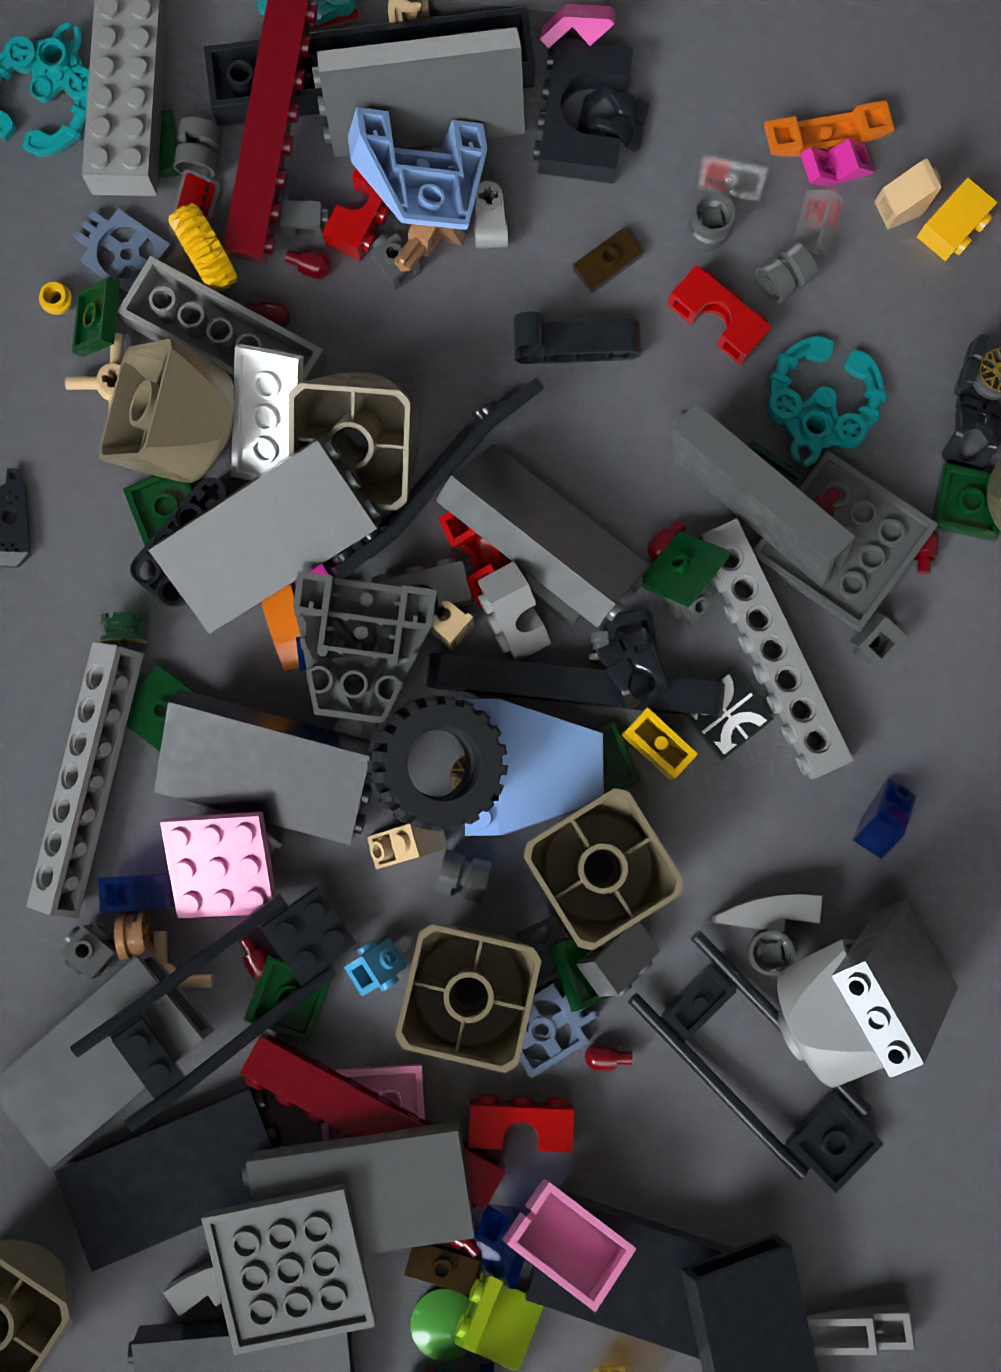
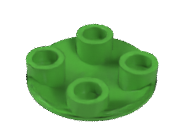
[410,1288,471,1361]

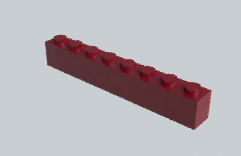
[223,0,318,264]
[239,1031,506,1210]

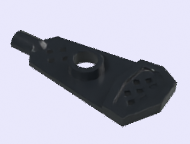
[0,468,31,568]

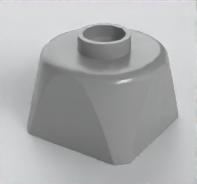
[777,939,884,1088]

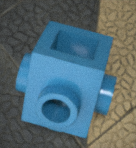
[344,938,407,996]

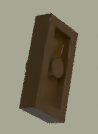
[573,227,644,293]
[404,1244,480,1295]

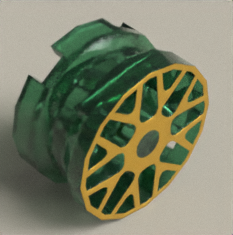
[100,612,148,645]

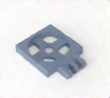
[73,208,173,294]
[520,982,600,1079]

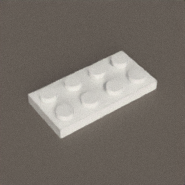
[231,344,304,480]

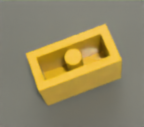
[917,178,998,262]
[621,707,698,780]

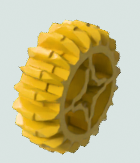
[169,203,237,292]

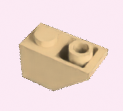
[875,158,942,230]
[367,824,448,869]

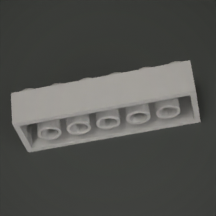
[82,0,168,196]
[117,256,327,384]

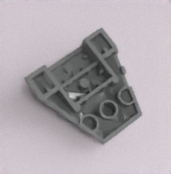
[293,571,437,723]

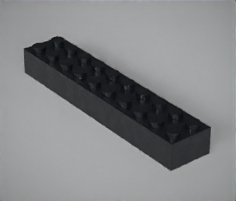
[204,6,535,126]

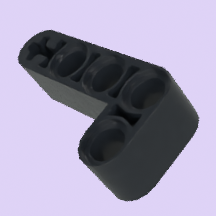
[513,311,641,364]
[130,477,229,607]

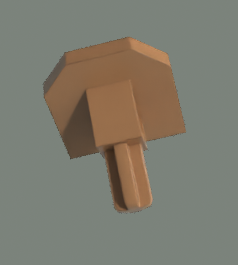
[394,224,467,272]

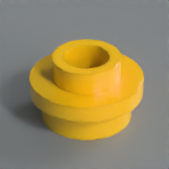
[39,282,72,315]

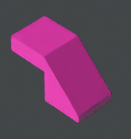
[540,4,616,49]
[800,138,875,187]

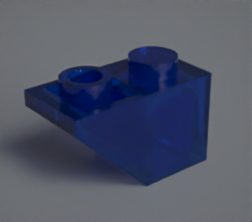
[853,777,916,859]
[98,873,175,913]
[475,1204,527,1289]

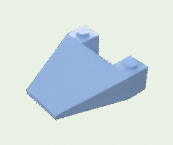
[348,107,487,230]
[464,699,604,836]

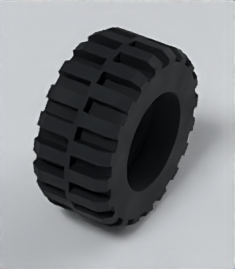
[367,695,508,832]

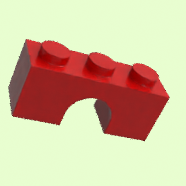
[322,168,390,261]
[667,264,772,366]
[438,511,511,608]
[468,1094,574,1153]

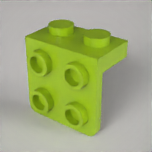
[454,1274,543,1371]

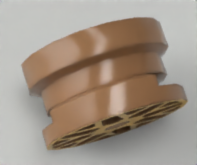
[114,909,153,960]

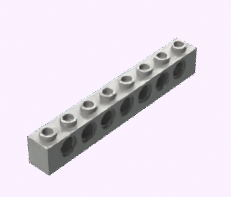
[698,519,854,779]
[26,642,144,918]

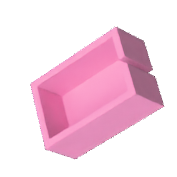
[502,1179,636,1312]

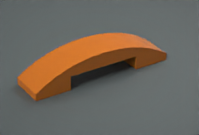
[763,100,895,157]
[261,583,306,672]

